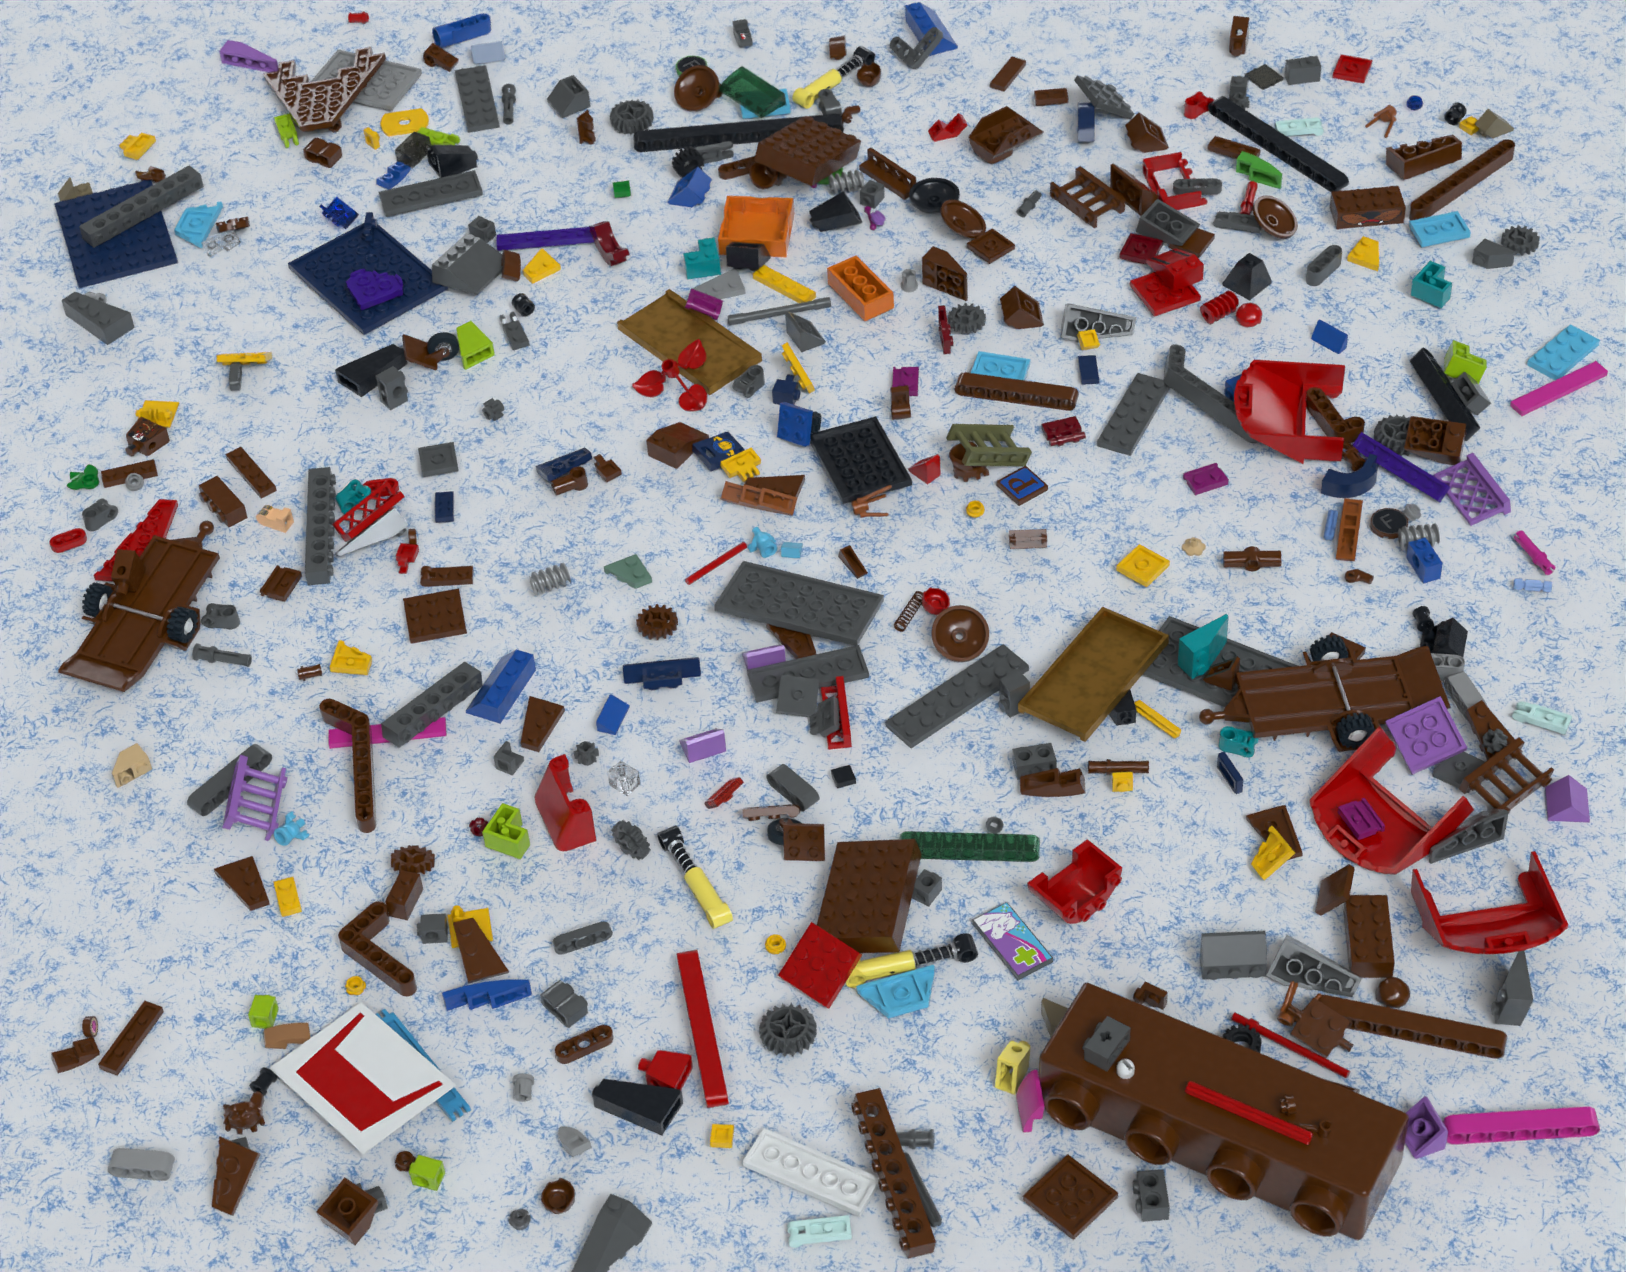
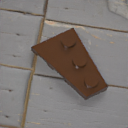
[745,475,805,498]
[521,696,565,752]
[214,856,270,911]
[453,918,509,984]

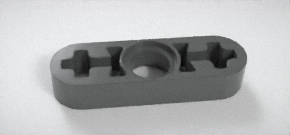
[1173,178,1222,195]
[552,921,613,955]

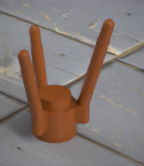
[1365,104,1397,138]
[851,485,892,518]
[1277,981,1322,1027]

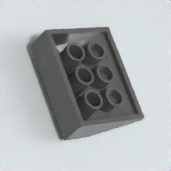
[432,234,503,295]

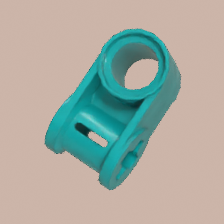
[335,479,371,514]
[1219,726,1259,758]

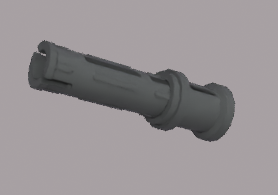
[501,84,516,125]
[192,643,252,667]
[874,1129,935,1149]

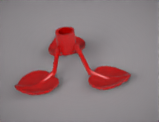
[632,339,707,411]

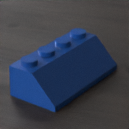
[905,2,958,56]
[466,649,536,724]

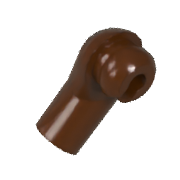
[842,105,860,123]
[1345,569,1374,584]

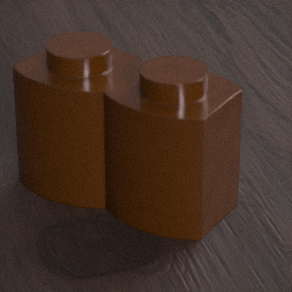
[303,138,342,168]

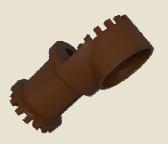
[1342,441,1366,472]

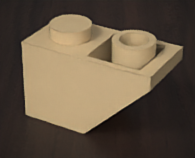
[112,743,152,788]

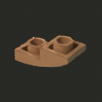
[263,1023,310,1049]

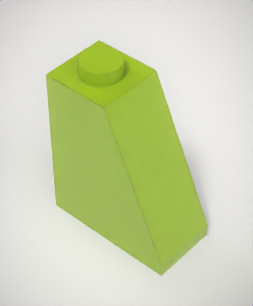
[456,321,495,370]

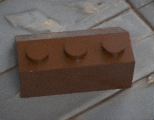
[1110,163,1158,216]

